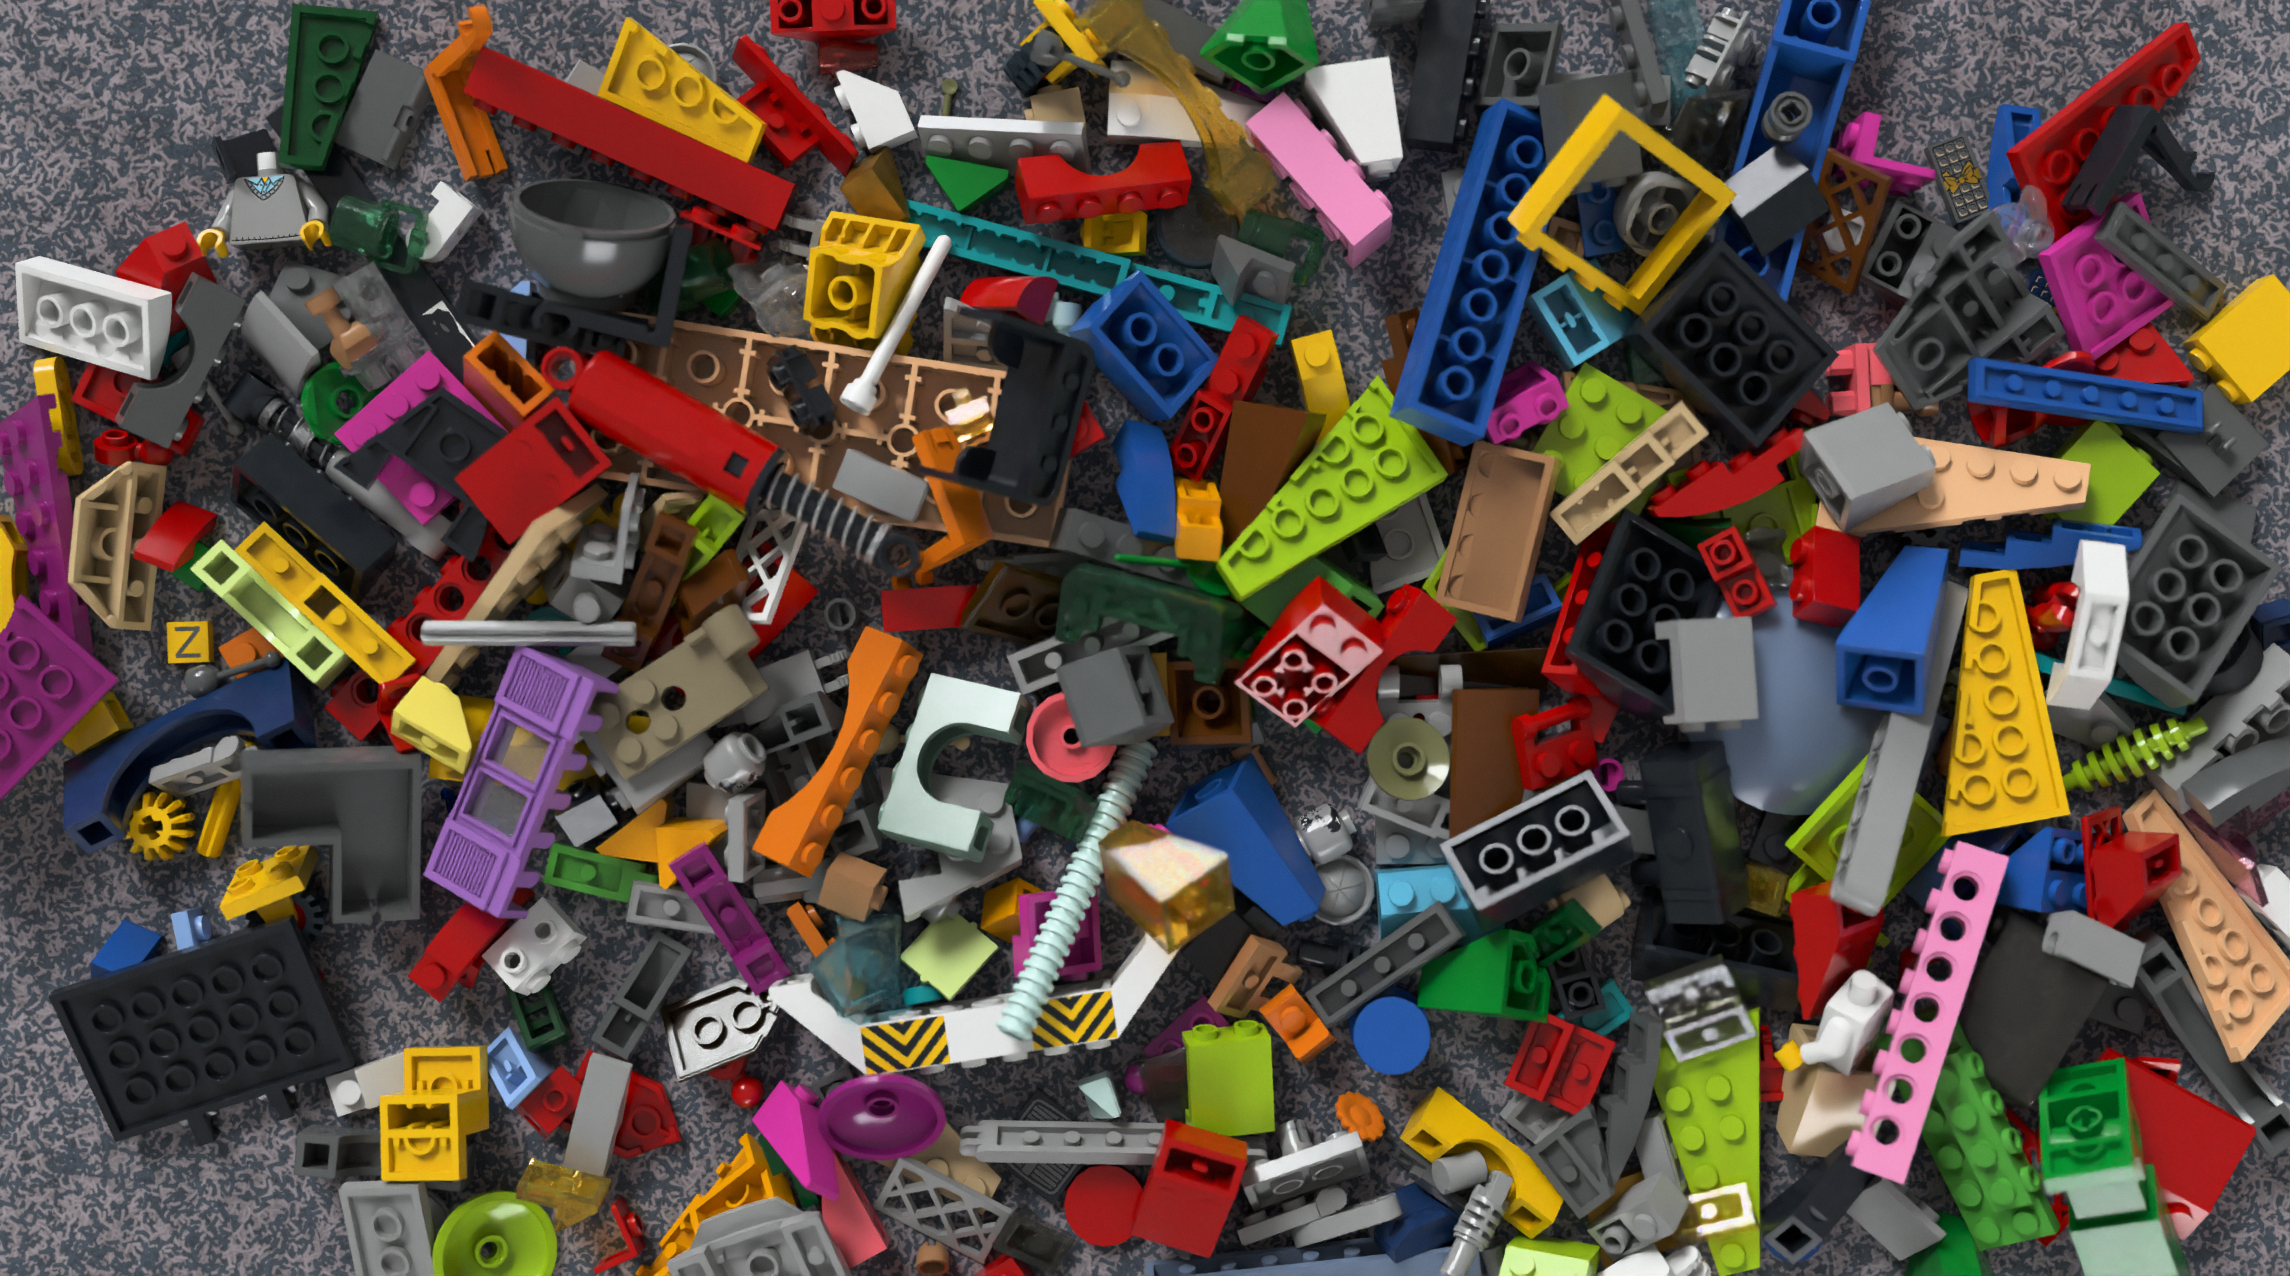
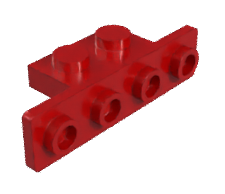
[732,34,859,176]

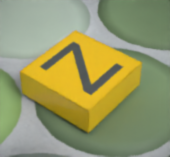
[167,621,214,663]

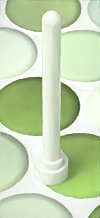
[839,235,952,416]

